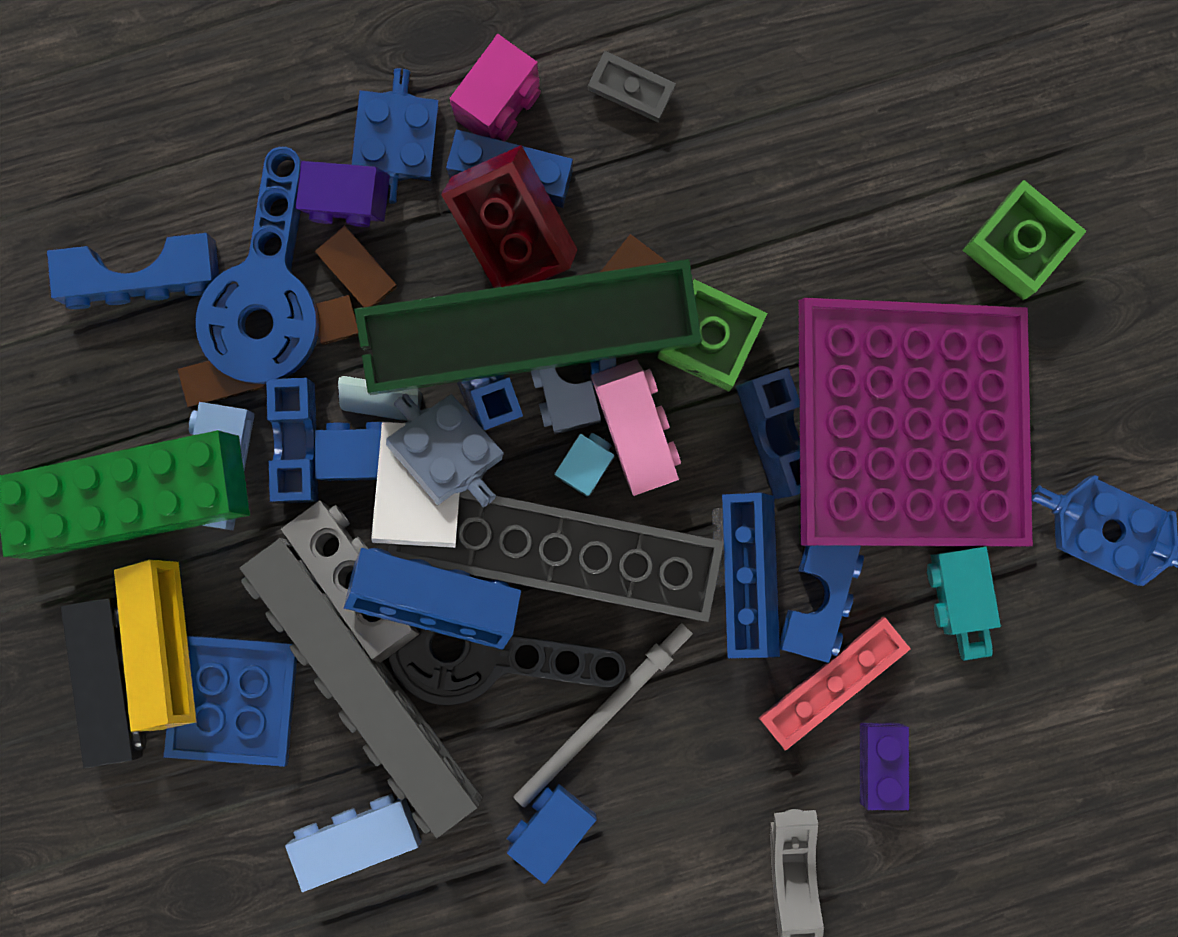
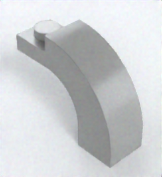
[770,809,824,937]

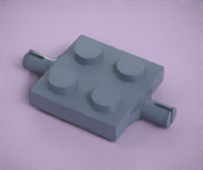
[386,393,503,507]

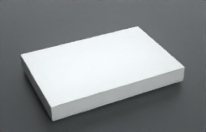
[372,422,460,548]

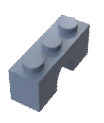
[531,368,601,434]

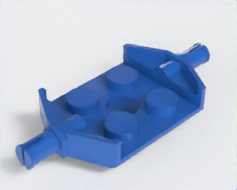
[1032,475,1178,586]

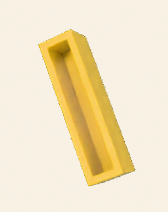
[114,560,196,732]

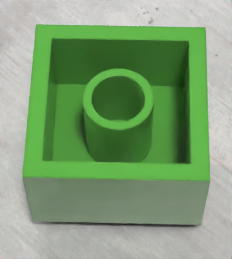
[962,180,1086,300]
[658,279,768,392]

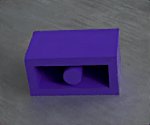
[296,161,390,227]
[860,723,909,810]

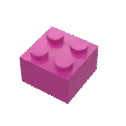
[449,34,541,141]

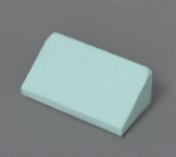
[338,376,423,421]

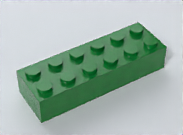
[0,430,250,559]

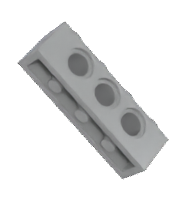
[281,500,420,663]

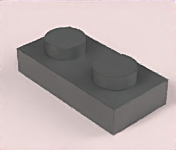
[588,50,676,123]

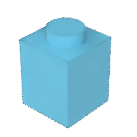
[554,433,614,498]

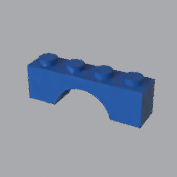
[47,233,219,309]

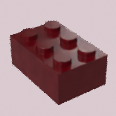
[441,145,577,288]

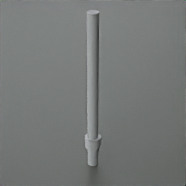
[513,623,693,808]

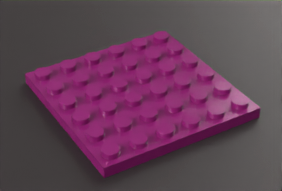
[798,298,1033,547]

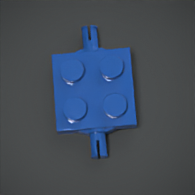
[352,68,439,204]

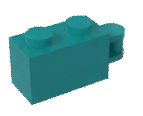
[927,547,1001,661]

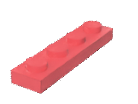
[759,617,910,751]

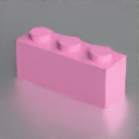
[591,359,681,496]

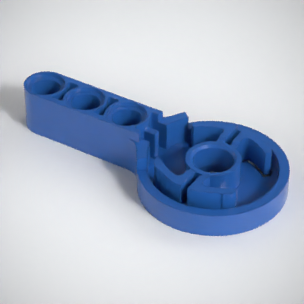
[196,147,319,384]

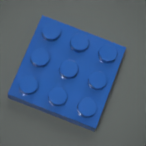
[164,636,297,767]

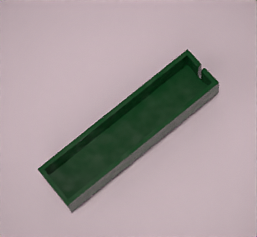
[355,259,702,395]

